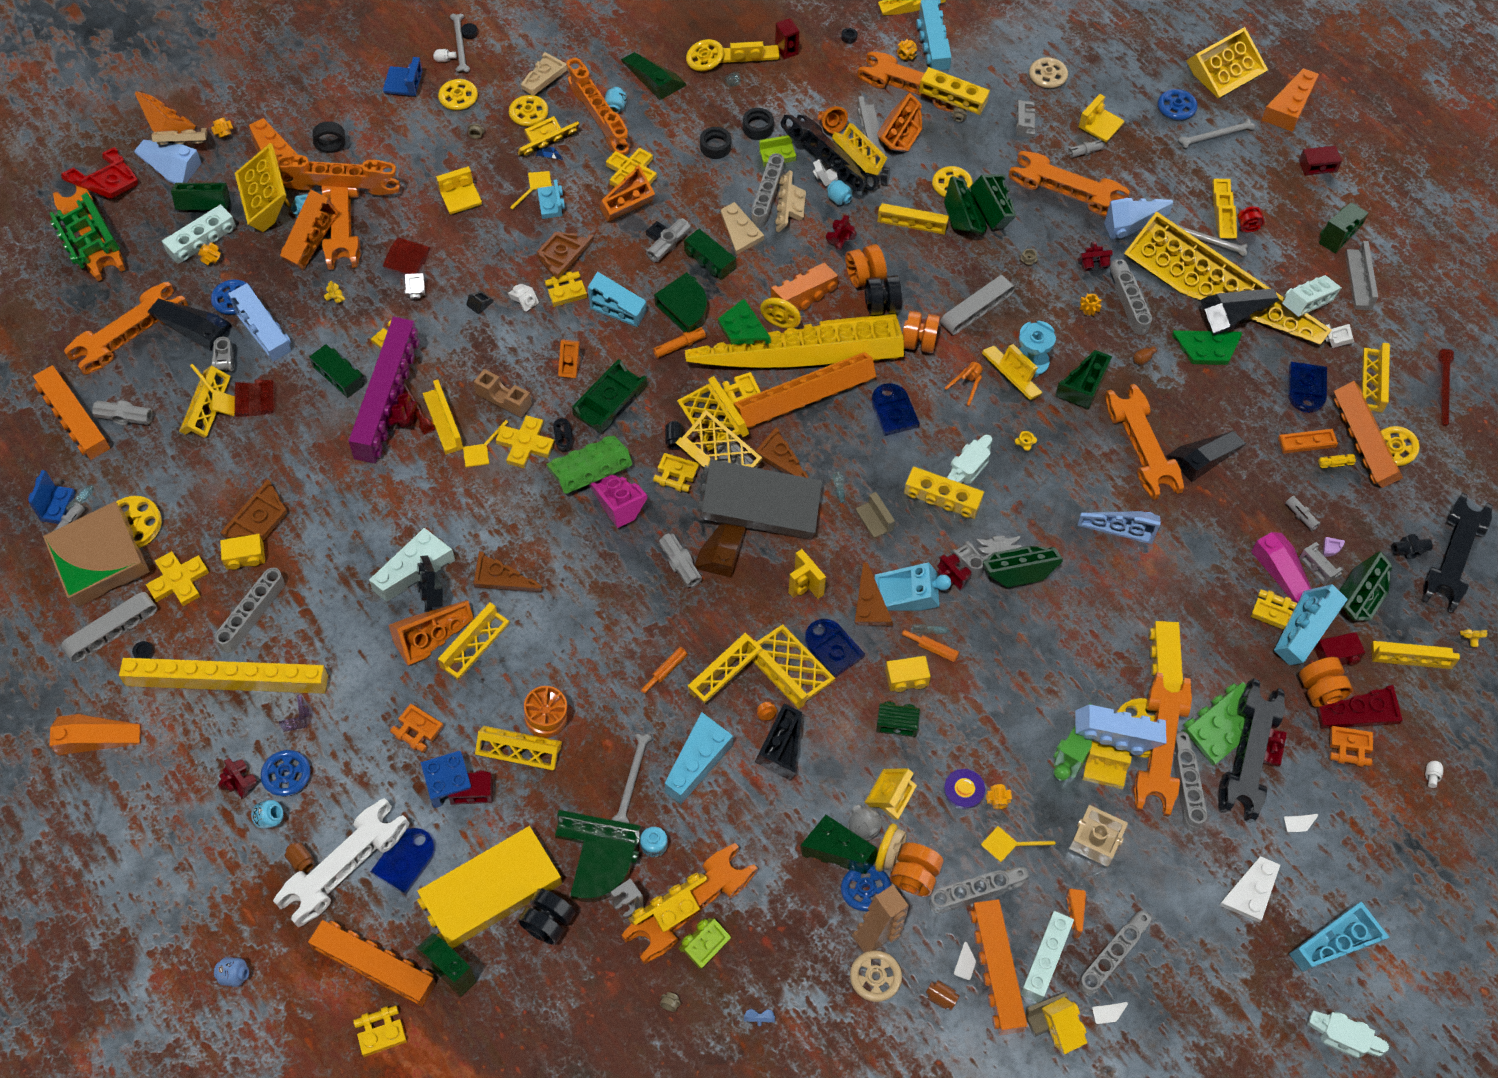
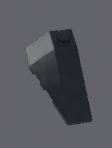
[1200,288,1279,335]
[147,298,231,351]

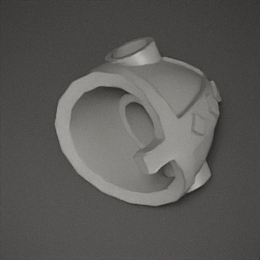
[848,804,881,841]

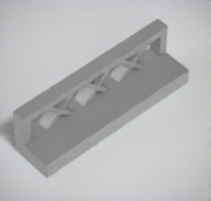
[857,96,885,160]
[1345,241,1378,310]

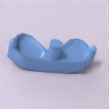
[744,1009,775,1026]

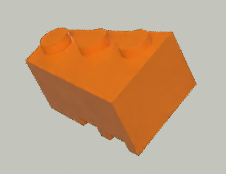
[599,164,655,222]

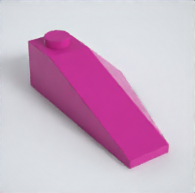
[588,474,648,528]
[1251,532,1312,603]

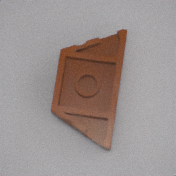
[537,232,593,279]
[220,479,287,541]

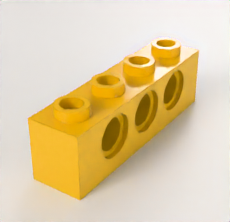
[919,67,990,115]
[904,466,984,519]

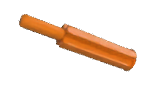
[902,630,959,662]
[641,647,688,694]

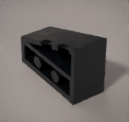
[755,703,802,781]

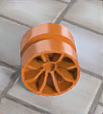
[845,244,887,288]
[902,311,940,354]
[1299,657,1353,707]
[524,686,567,738]
[889,842,944,897]

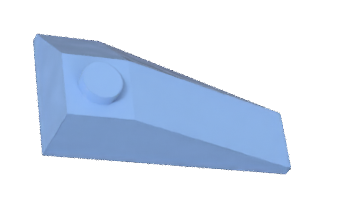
[134,140,202,184]
[1104,198,1173,239]
[1077,511,1161,544]

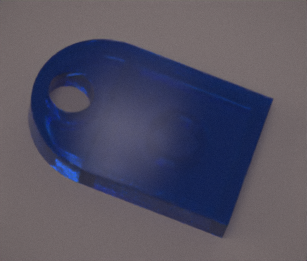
[1288,362,1327,413]
[872,383,920,436]
[805,619,865,678]
[370,828,435,896]

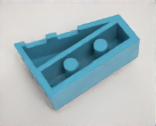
[588,272,647,327]

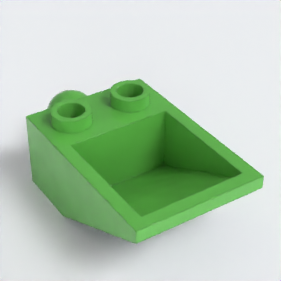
[1053,703,1092,781]

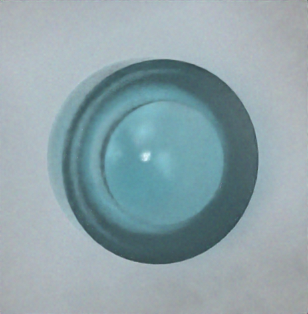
[724,72,741,87]

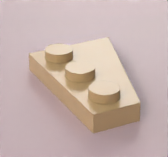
[521,52,567,96]
[152,128,207,145]
[720,202,764,255]

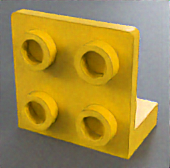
[1078,94,1124,142]
[436,166,482,214]

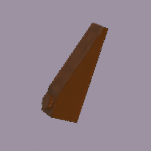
[695,523,747,578]

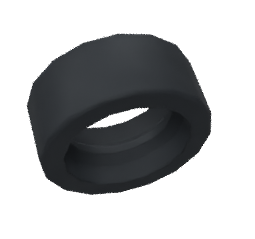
[742,108,774,140]
[313,122,345,153]
[700,127,731,159]

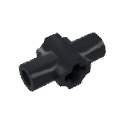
[1391,534,1433,559]

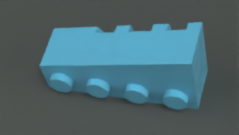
[1274,584,1348,665]
[665,712,733,804]
[1289,901,1390,972]

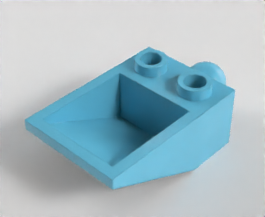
[875,562,951,611]

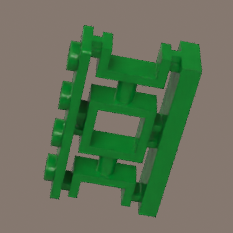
[49,192,120,269]

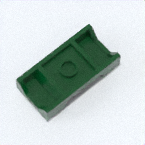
[572,359,647,434]

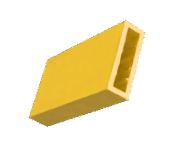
[417,826,562,949]

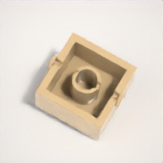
[1069,805,1128,867]

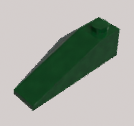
[621,52,686,100]

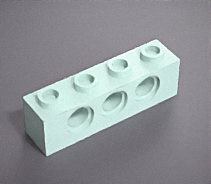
[162,204,236,264]
[1282,275,1342,317]
[1020,911,1074,1003]

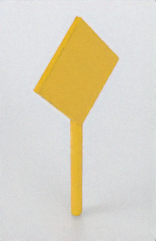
[510,171,552,209]
[190,364,235,417]
[463,420,508,468]
[981,826,1056,863]

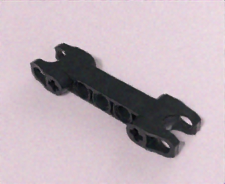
[780,115,880,191]
[1422,492,1493,613]
[1219,678,1285,823]

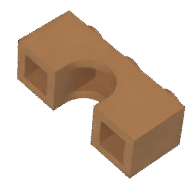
[474,369,532,418]

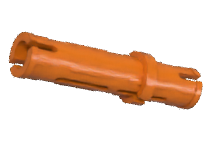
[653,327,706,359]

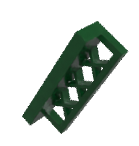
[555,810,641,851]

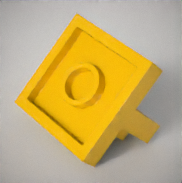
[788,549,826,599]
[1082,741,1132,790]
[864,768,917,820]

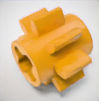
[897,39,917,61]
[211,117,233,138]
[198,242,221,265]
[1079,293,1102,316]
[986,784,1012,810]

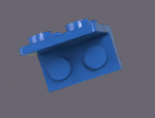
[383,57,422,96]
[28,470,76,524]
[420,751,471,808]

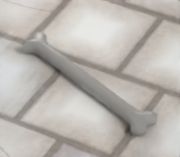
[450,14,470,73]
[1178,118,1256,149]
[1172,221,1248,257]
[612,733,652,823]

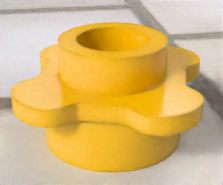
[1015,431,1037,451]

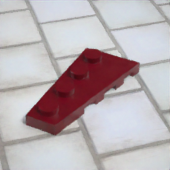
[1317,684,1403,728]

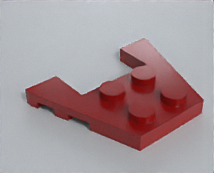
[61,147,138,199]

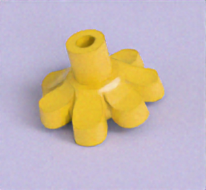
[324,281,345,303]
[1460,629,1487,647]

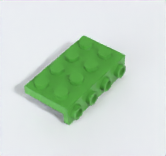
[546,435,632,494]
[1181,682,1246,766]

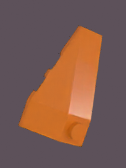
[135,91,196,134]
[388,600,474,665]
[50,714,141,755]

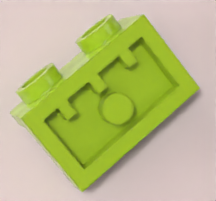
[759,135,797,167]
[679,918,731,968]

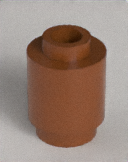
[284,843,315,873]
[925,980,960,1011]

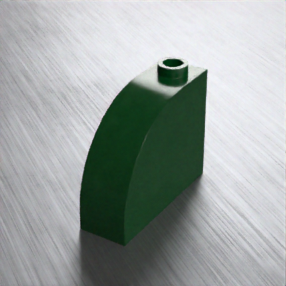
[654,272,707,333]
[570,834,639,902]
[415,933,477,998]

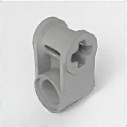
[212,337,234,371]
[950,541,984,579]

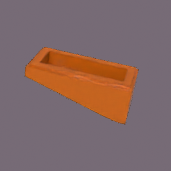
[1066,889,1086,938]

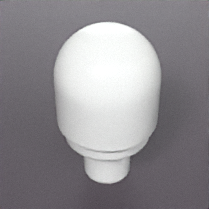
[433,49,457,63]
[1425,761,1443,788]

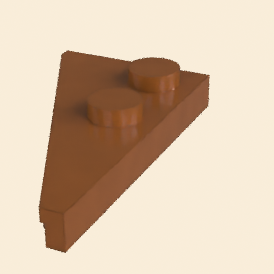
[755,427,809,478]
[473,551,542,592]
[855,562,893,626]

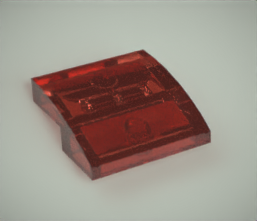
[383,237,430,274]
[234,379,273,417]

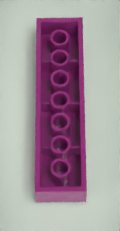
[349,316,420,464]

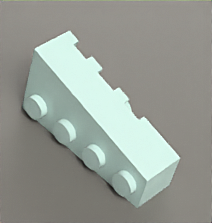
[369,528,455,602]

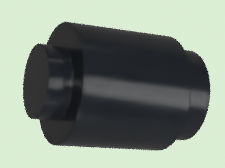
[665,421,684,450]

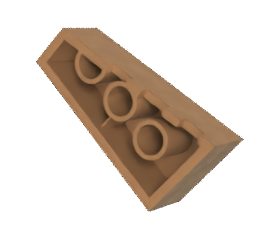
[852,885,909,953]

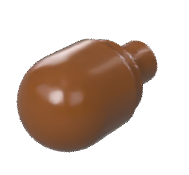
[1133,346,1157,365]

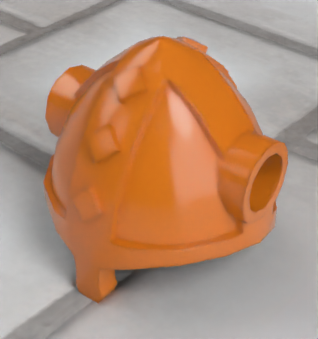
[818,106,848,134]

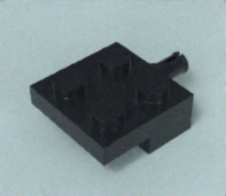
[417,555,443,612]

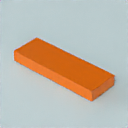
[1278,429,1338,454]

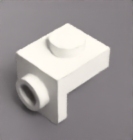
[813,160,839,186]
[405,273,425,299]
[508,284,539,311]
[1326,324,1354,348]

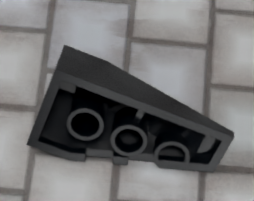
[1166,431,1246,482]

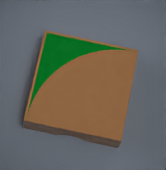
[43,501,150,608]

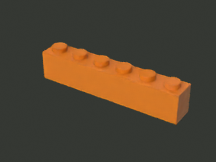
[33,365,110,460]
[1334,381,1403,488]
[969,899,1028,1036]
[308,920,436,1007]

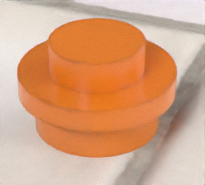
[757,702,777,720]

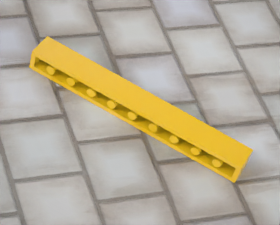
[119,658,328,694]

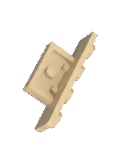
[775,170,806,232]

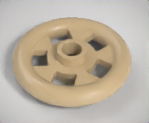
[1029,57,1068,89]
[850,950,902,1002]

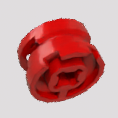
[1237,206,1265,233]

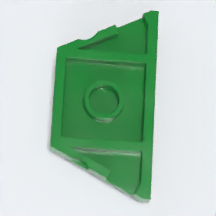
[718,299,771,344]
[1172,330,1242,365]

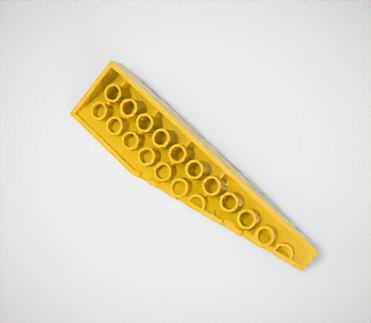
[1124,211,1332,345]
[685,314,904,368]

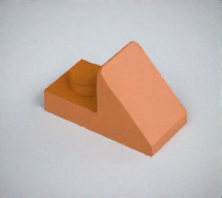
[558,339,581,378]

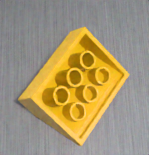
[1186,27,1268,98]
[235,143,286,232]

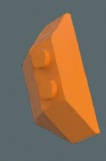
[877,92,922,152]

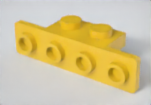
[714,41,779,63]
[517,116,580,156]
[982,344,1042,400]
[628,873,707,932]

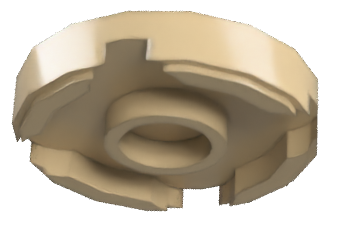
[884,829,907,871]

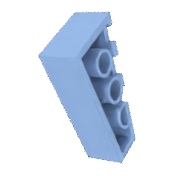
[228,283,291,362]
[1075,704,1166,755]

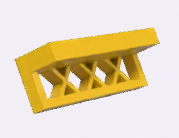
[832,123,887,175]
[877,203,949,235]
[1361,343,1390,413]
[179,365,231,438]
[423,380,463,455]
[438,602,510,680]
[688,633,762,704]
[1371,641,1460,669]
[475,726,562,770]

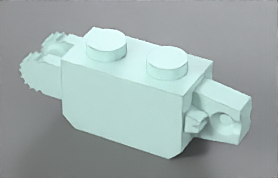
[947,435,993,484]
[1307,1011,1389,1058]

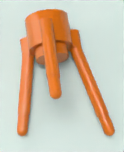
[945,362,983,406]

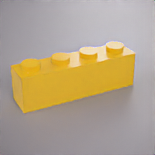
[1149,621,1183,693]

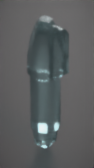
[833,471,845,503]
[66,485,93,512]
[911,624,949,634]

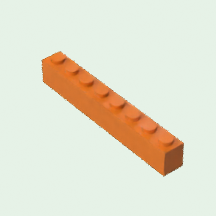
[733,352,876,428]

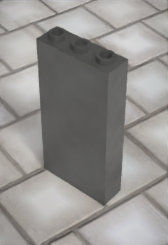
[697,459,822,540]

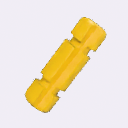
[1318,454,1356,468]

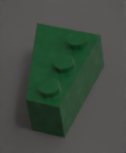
[969,174,1016,229]
[1319,202,1369,254]
[1055,350,1112,409]
[800,814,877,874]

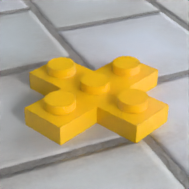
[606,148,657,187]
[496,415,555,469]
[145,551,209,606]

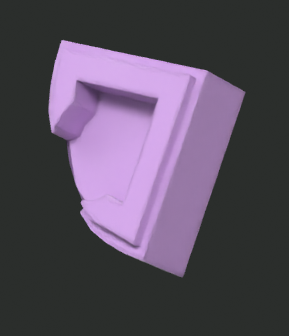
[1322,537,1345,557]

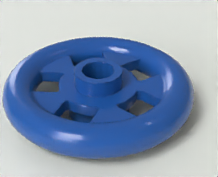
[1158,89,1198,120]
[211,279,253,315]
[261,750,310,796]
[841,865,891,911]

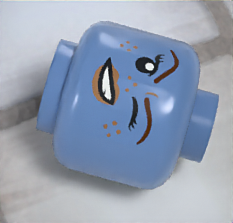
[214,957,249,987]

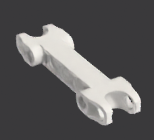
[273,798,410,927]

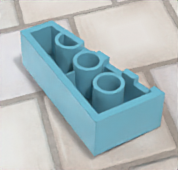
[916,0,952,70]

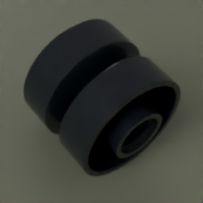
[865,275,902,315]
[517,888,576,945]

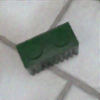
[876,701,920,737]

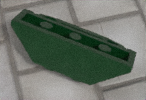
[944,176,987,234]
[983,546,1063,587]
[1339,551,1392,621]

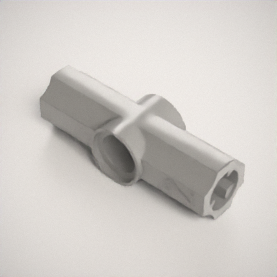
[646,218,691,262]
[92,400,153,425]
[659,533,702,588]

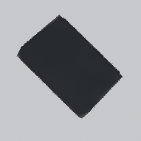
[466,291,494,314]

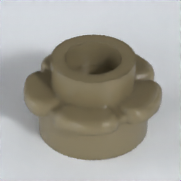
[951,107,967,122]
[468,123,484,139]
[1020,249,1038,265]
[660,992,681,1012]

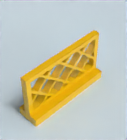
[677,376,749,451]
[676,410,763,468]
[746,624,835,709]

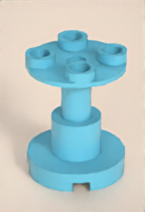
[1019,321,1056,378]

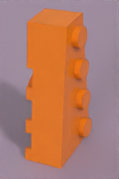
[1261,68,1319,132]
[249,118,298,181]
[280,189,339,271]
[770,262,838,318]

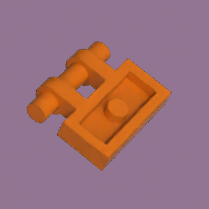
[390,703,444,753]
[1329,726,1373,767]

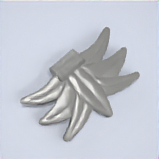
[976,536,1021,560]

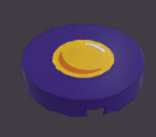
[944,769,986,810]

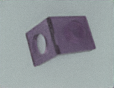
[279,695,310,732]

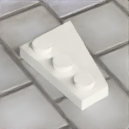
[1219,856,1280,923]

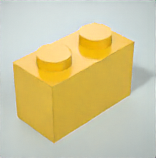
[220,534,265,570]
[885,656,931,692]
[1042,997,1087,1054]

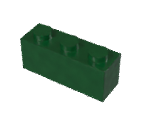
[171,183,231,211]
[684,228,736,280]
[309,344,364,399]

